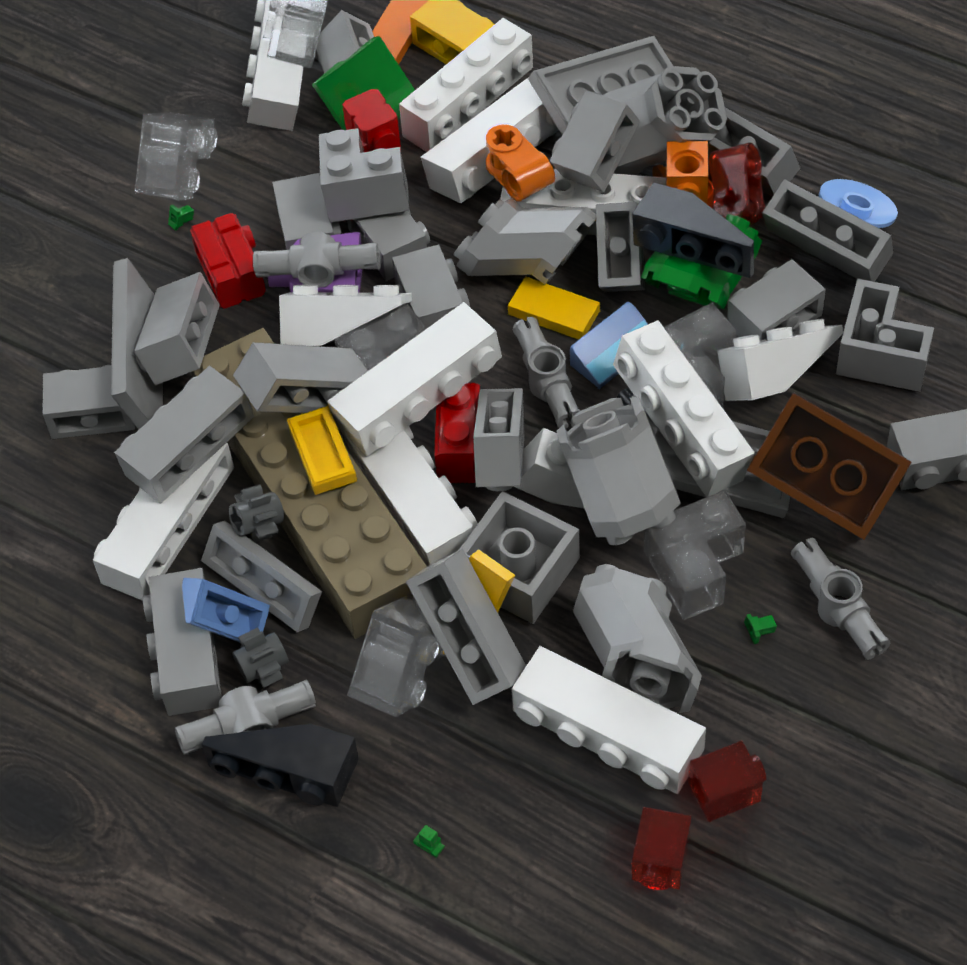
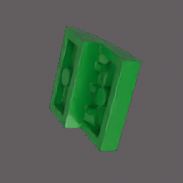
[312,36,415,130]

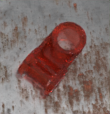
[709,142,765,226]

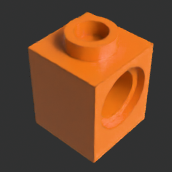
[667,141,708,205]

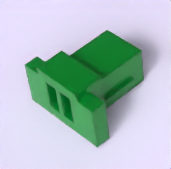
[168,204,194,231]
[744,614,777,644]
[413,825,445,858]

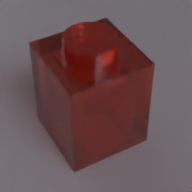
[688,741,766,822]
[632,807,692,890]

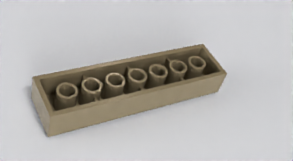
[190,328,427,639]

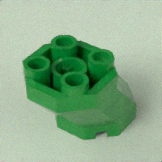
[641,214,762,310]

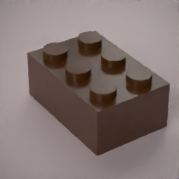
[747,393,912,540]

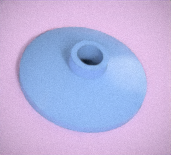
[819,179,898,228]

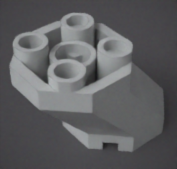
[603,66,727,175]
[453,198,596,285]
[557,397,681,545]
[573,564,702,713]

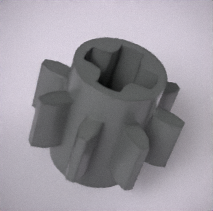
[229,484,284,543]
[232,627,289,688]

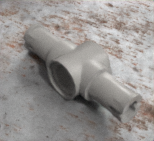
[253,232,381,288]
[512,317,581,428]
[791,538,890,660]
[175,680,316,755]

